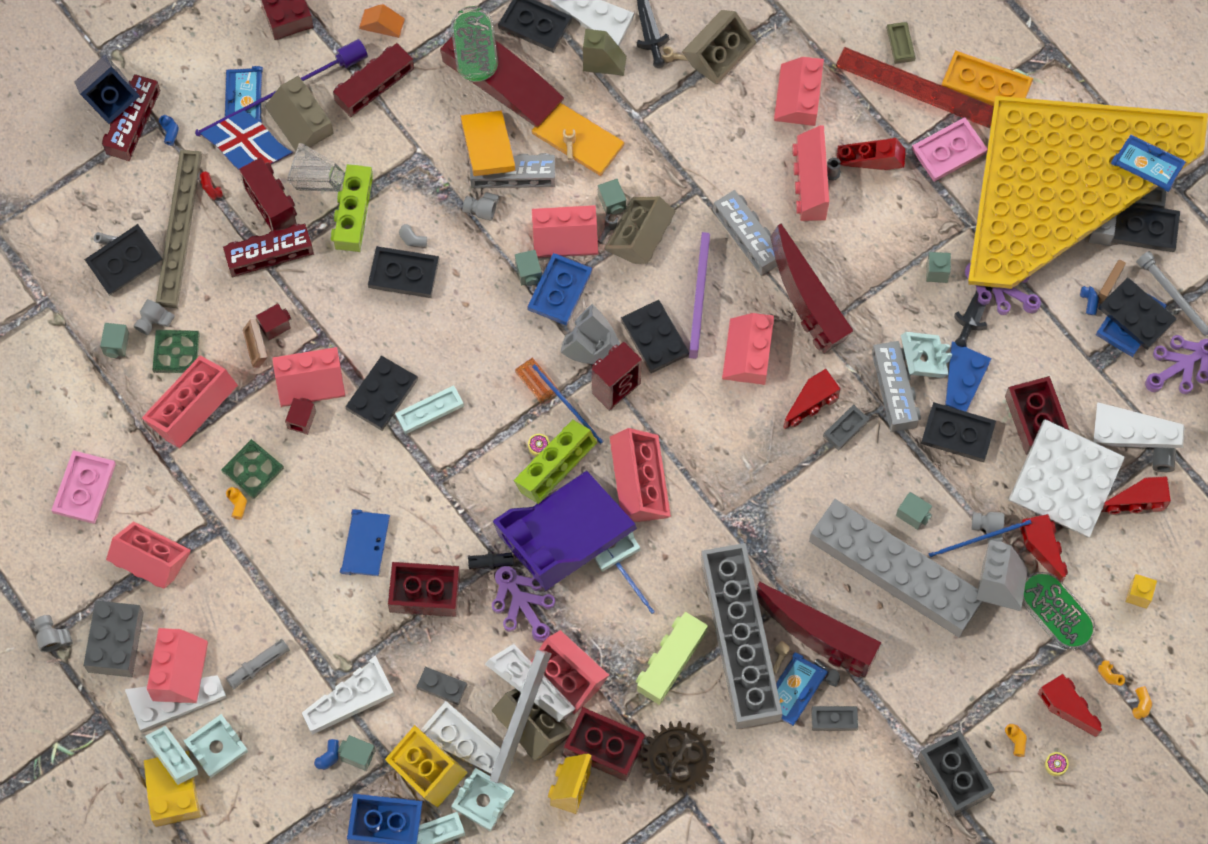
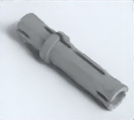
[225,639,290,689]

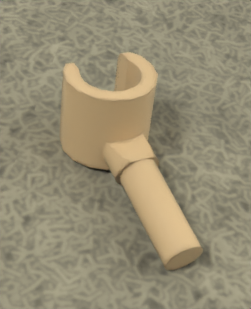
[662,46,688,63]
[563,129,576,160]
[773,641,790,674]

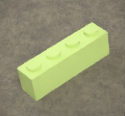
[636,612,708,705]

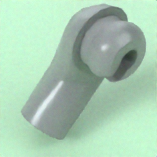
[399,224,427,247]
[94,232,118,245]

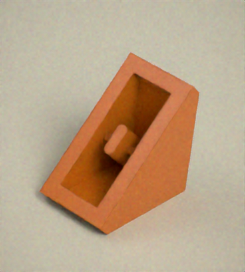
[359,4,405,38]

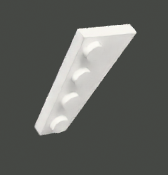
[550,0,634,46]
[1094,402,1185,448]
[485,644,576,722]
[302,656,395,735]
[125,675,227,732]
[421,701,514,774]

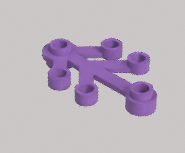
[965,263,1041,315]
[1145,335,1208,394]
[492,566,555,643]

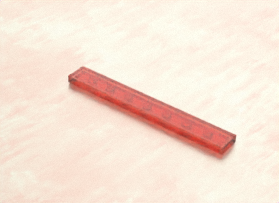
[836,47,994,128]

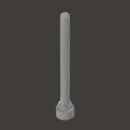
[1136,251,1208,335]

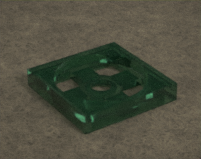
[152,330,200,373]
[221,439,284,499]

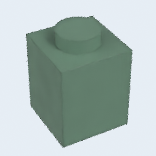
[597,179,627,215]
[515,250,542,286]
[926,252,951,283]
[100,323,129,358]
[896,492,932,530]
[338,735,376,772]

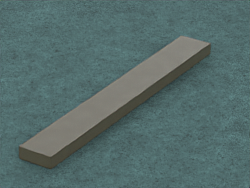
[156,150,202,308]

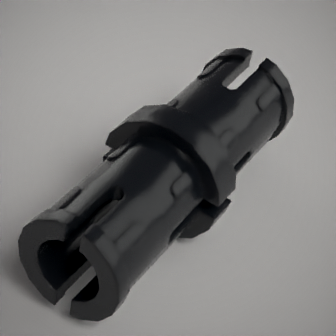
[468,552,513,570]

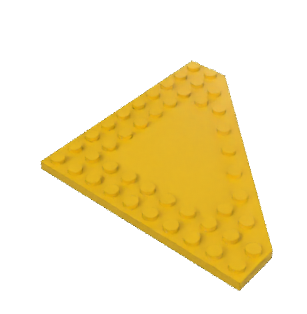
[968,96,1208,289]

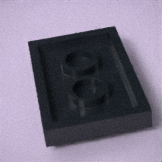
[498,0,572,53]
[1111,203,1180,252]
[84,224,163,296]
[368,246,440,298]
[1098,277,1177,350]
[621,299,689,373]
[345,355,418,431]
[921,402,996,463]

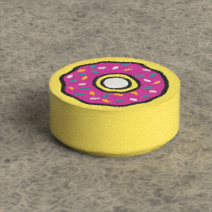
[528,434,550,456]
[1045,752,1069,776]

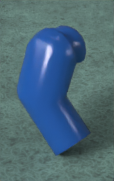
[159,115,179,146]
[1080,286,1099,316]
[314,739,339,770]

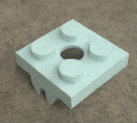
[901,332,952,378]
[594,532,640,572]
[184,714,248,779]
[451,768,515,832]

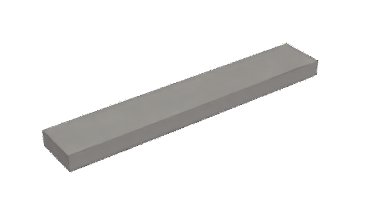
[490,650,552,783]

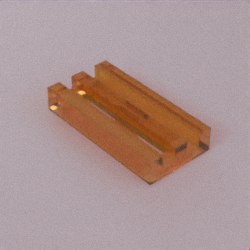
[515,357,558,404]

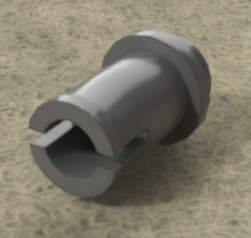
[827,157,841,181]

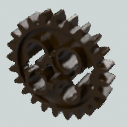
[641,721,715,796]

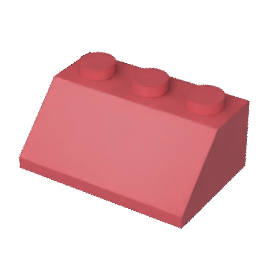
[774,57,824,126]
[532,205,598,258]
[722,313,774,385]
[272,347,345,407]
[106,521,191,589]
[147,628,208,703]
[531,630,609,714]

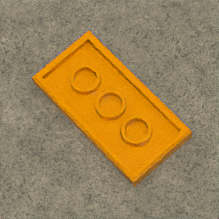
[941,50,1034,107]
[532,103,624,176]
[460,110,515,176]

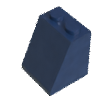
[74,54,140,124]

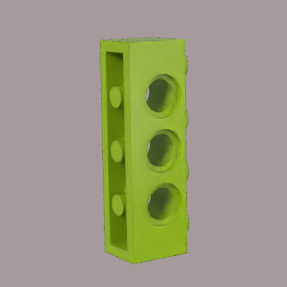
[331,164,373,252]
[513,419,597,504]

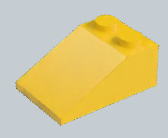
[385,725,468,808]
[144,750,201,827]
[548,754,591,814]

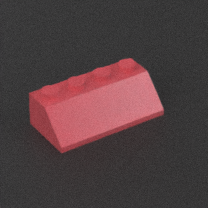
[792,125,829,221]
[142,356,238,449]
[610,428,671,522]

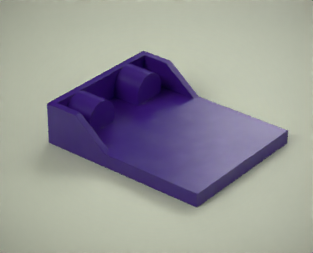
[493,471,637,591]

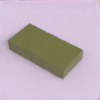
[886,22,916,64]

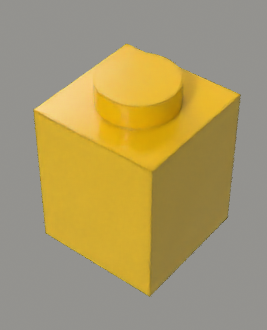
[1125,574,1157,609]

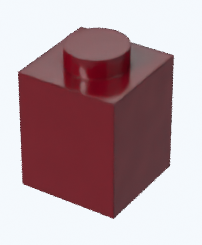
[256,303,291,341]
[285,398,316,435]

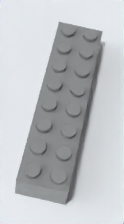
[809,499,983,638]
[701,543,782,729]

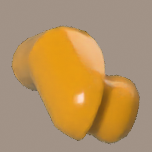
[226,487,247,520]
[1098,660,1125,686]
[1132,686,1152,719]
[1005,724,1027,757]

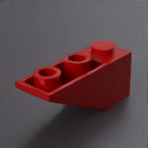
[837,138,906,170]
[783,369,841,429]
[1101,476,1171,515]
[1020,514,1068,583]
[1037,674,1102,737]

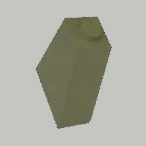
[583,29,627,76]

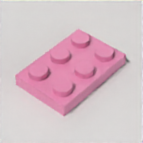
[911,117,988,182]
[51,450,116,524]

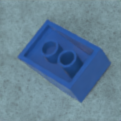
[347,794,423,844]

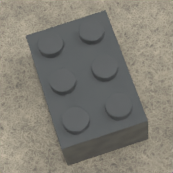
[83,600,144,678]
[917,730,995,817]

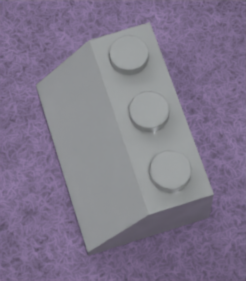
[976,540,1028,611]

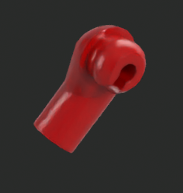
[200,171,223,200]

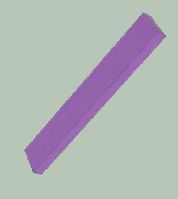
[689,232,710,359]

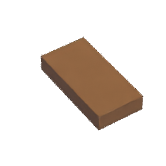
[1098,259,1126,304]
[242,319,267,368]

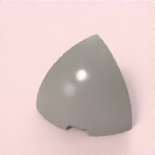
[561,304,620,364]

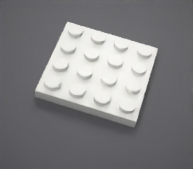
[1008,420,1125,537]

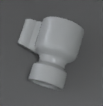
[463,192,499,221]
[133,299,175,335]
[972,512,1004,544]
[34,615,73,652]

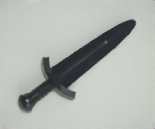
[637,0,670,68]
[954,286,992,347]

